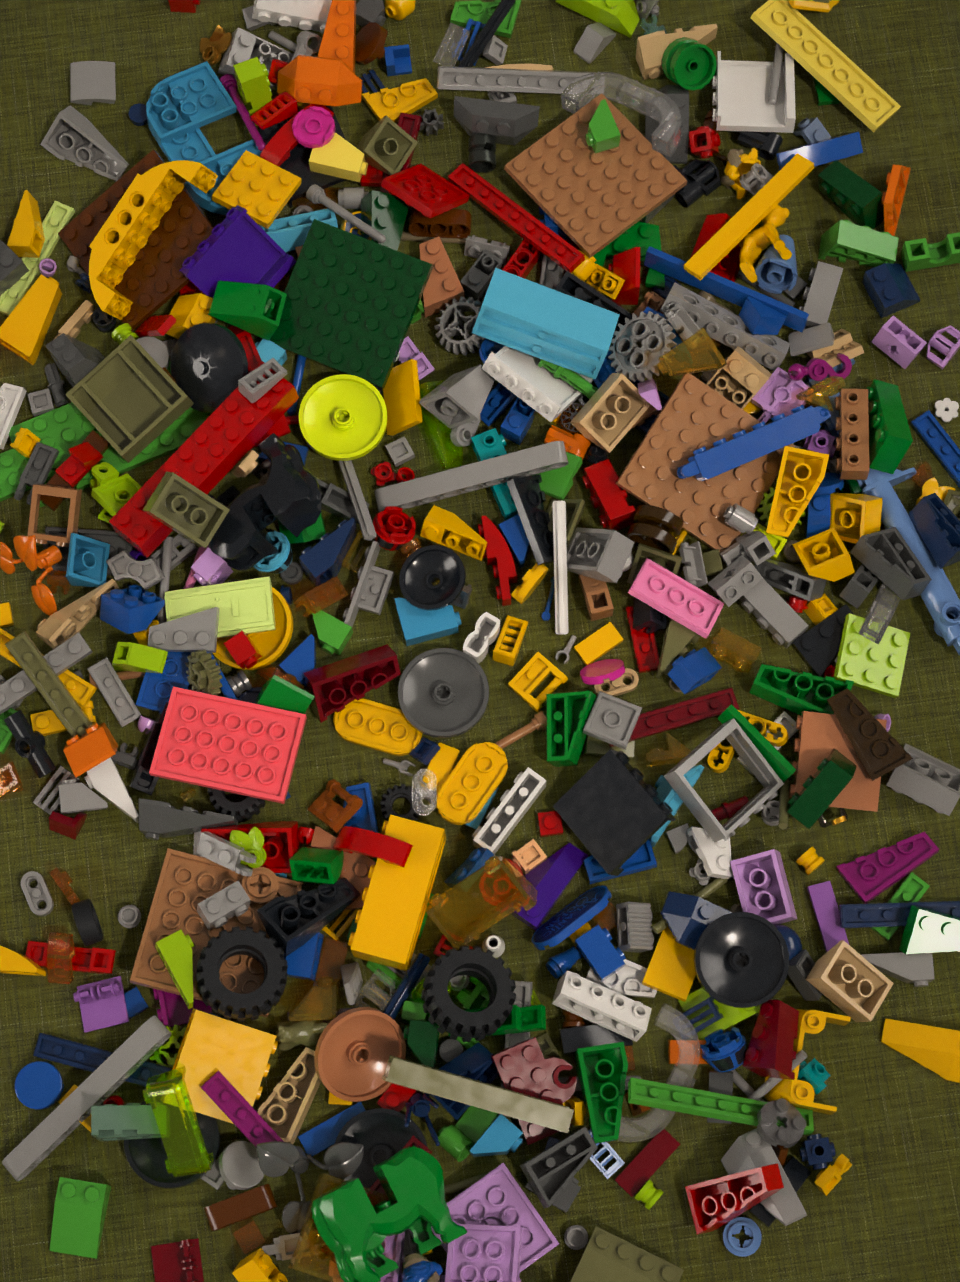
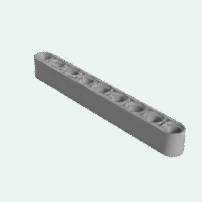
[374,441,569,513]
[2,1015,171,1182]

